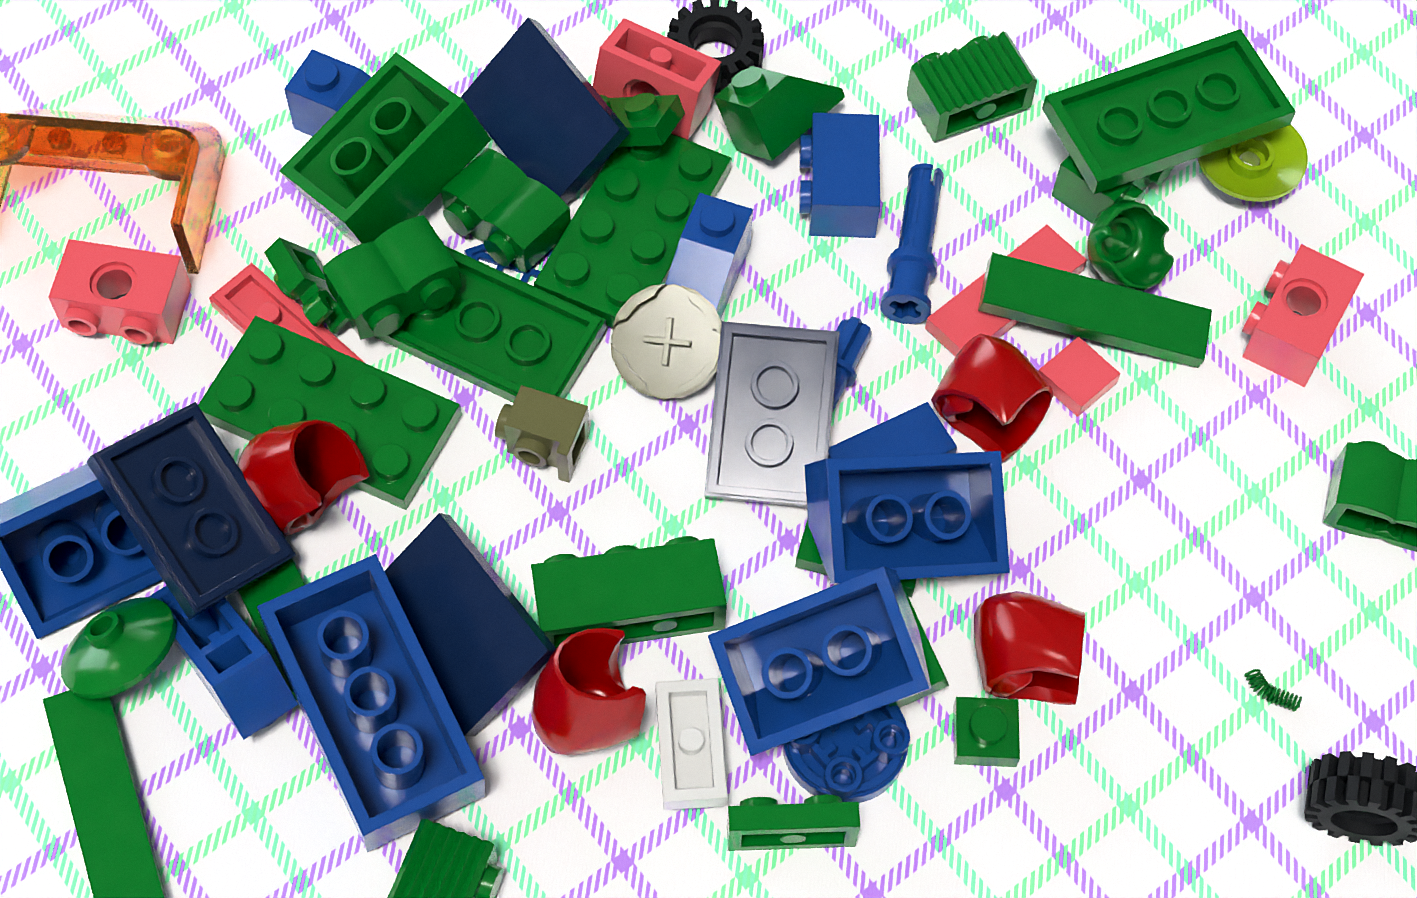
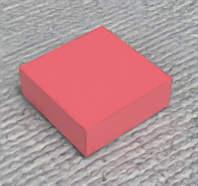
[1038,336,1121,417]

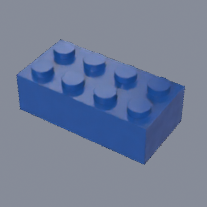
[257,554,485,853]

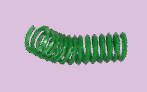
[1243,669,1303,712]

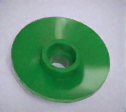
[61,597,177,699]

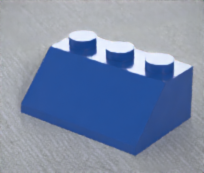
[804,451,1010,584]
[0,464,163,639]
[707,566,931,756]

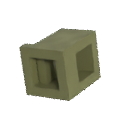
[495,385,590,483]

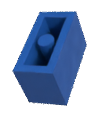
[799,113,880,238]

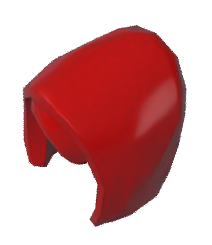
[931,333,1053,462]
[237,419,369,536]
[974,591,1086,705]
[530,628,646,756]

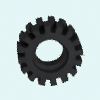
[667,0,764,93]
[1304,751,1417,846]

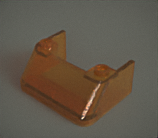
[0,108,226,274]

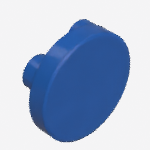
[782,705,910,803]

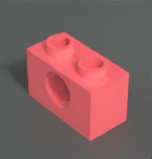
[592,18,722,140]
[48,239,192,344]
[1242,244,1364,388]

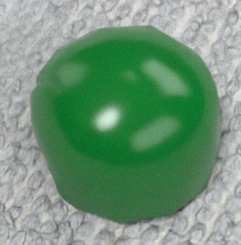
[1087,200,1174,291]

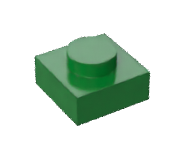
[953,697,1020,767]

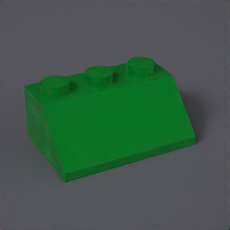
[279,52,491,245]

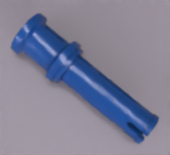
[880,163,944,324]

